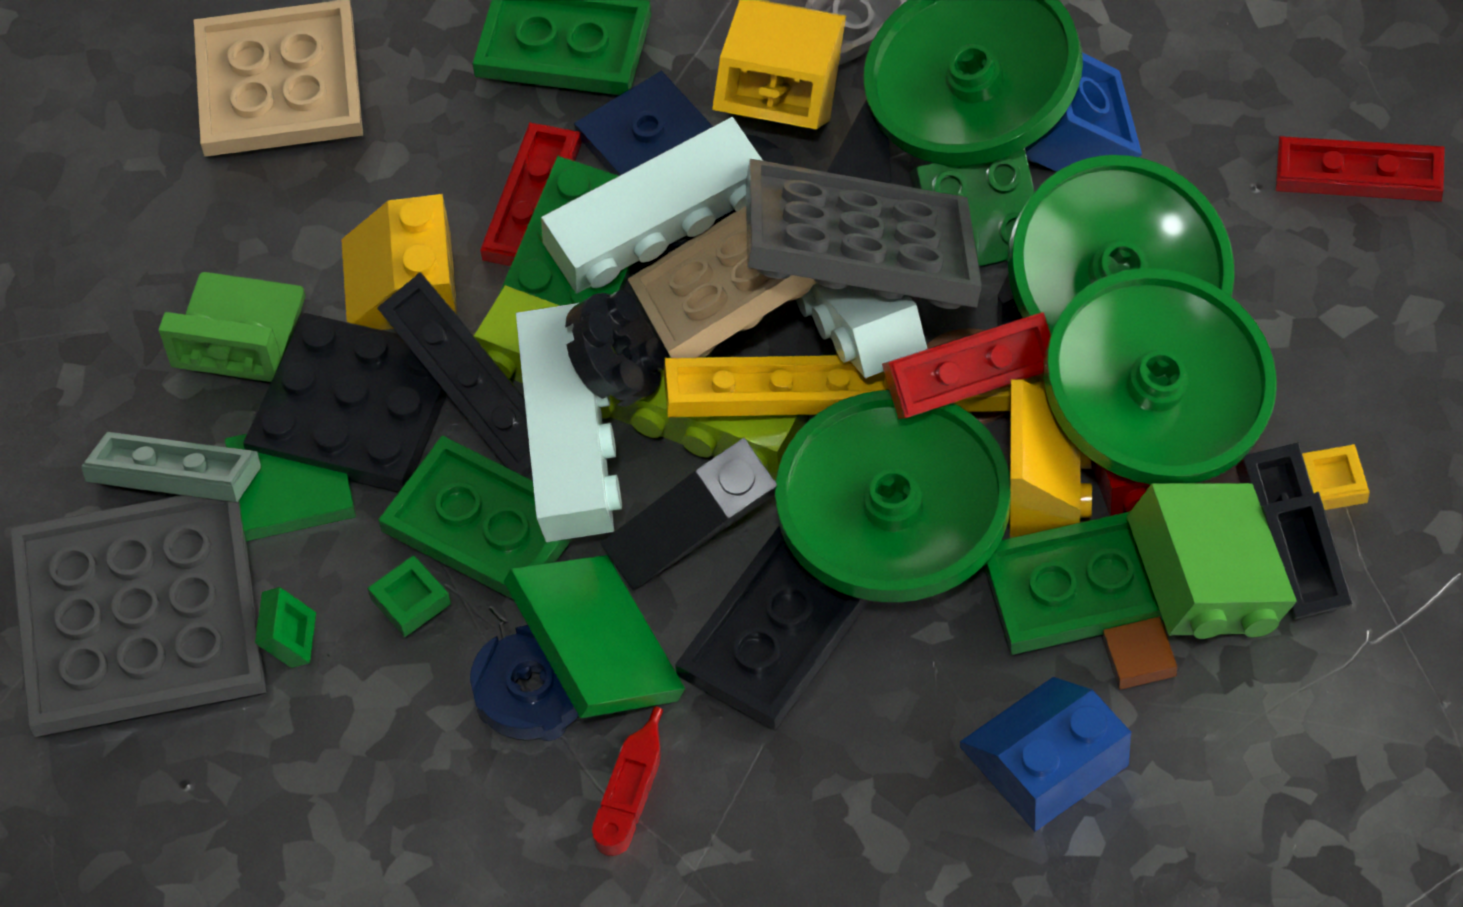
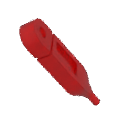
[592,706,663,856]

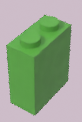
[1127,483,1297,639]

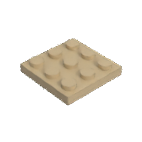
[194,0,363,157]
[628,206,816,358]

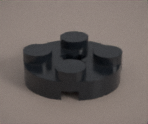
[565,290,670,407]

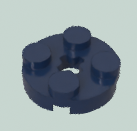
[470,625,579,741]

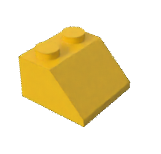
[341,194,458,330]
[1010,379,1092,538]

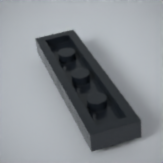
[377,272,532,477]

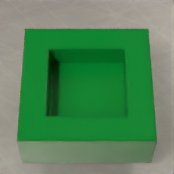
[367,555,451,637]
[255,587,316,668]

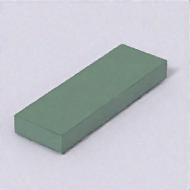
[81,432,261,502]

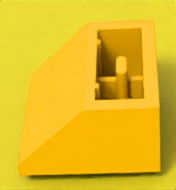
[712,0,846,129]

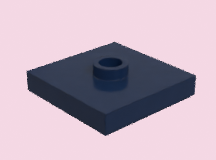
[574,70,713,176]

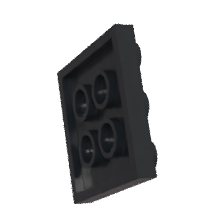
[243,313,447,492]

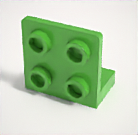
[159,272,306,382]

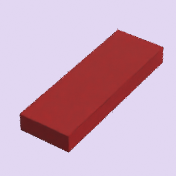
[480,122,582,266]
[1276,136,1445,202]
[882,312,1051,419]

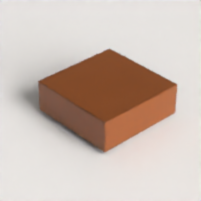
[1103,617,1177,690]

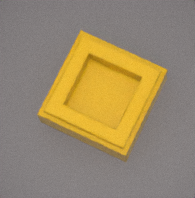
[1302,444,1370,510]

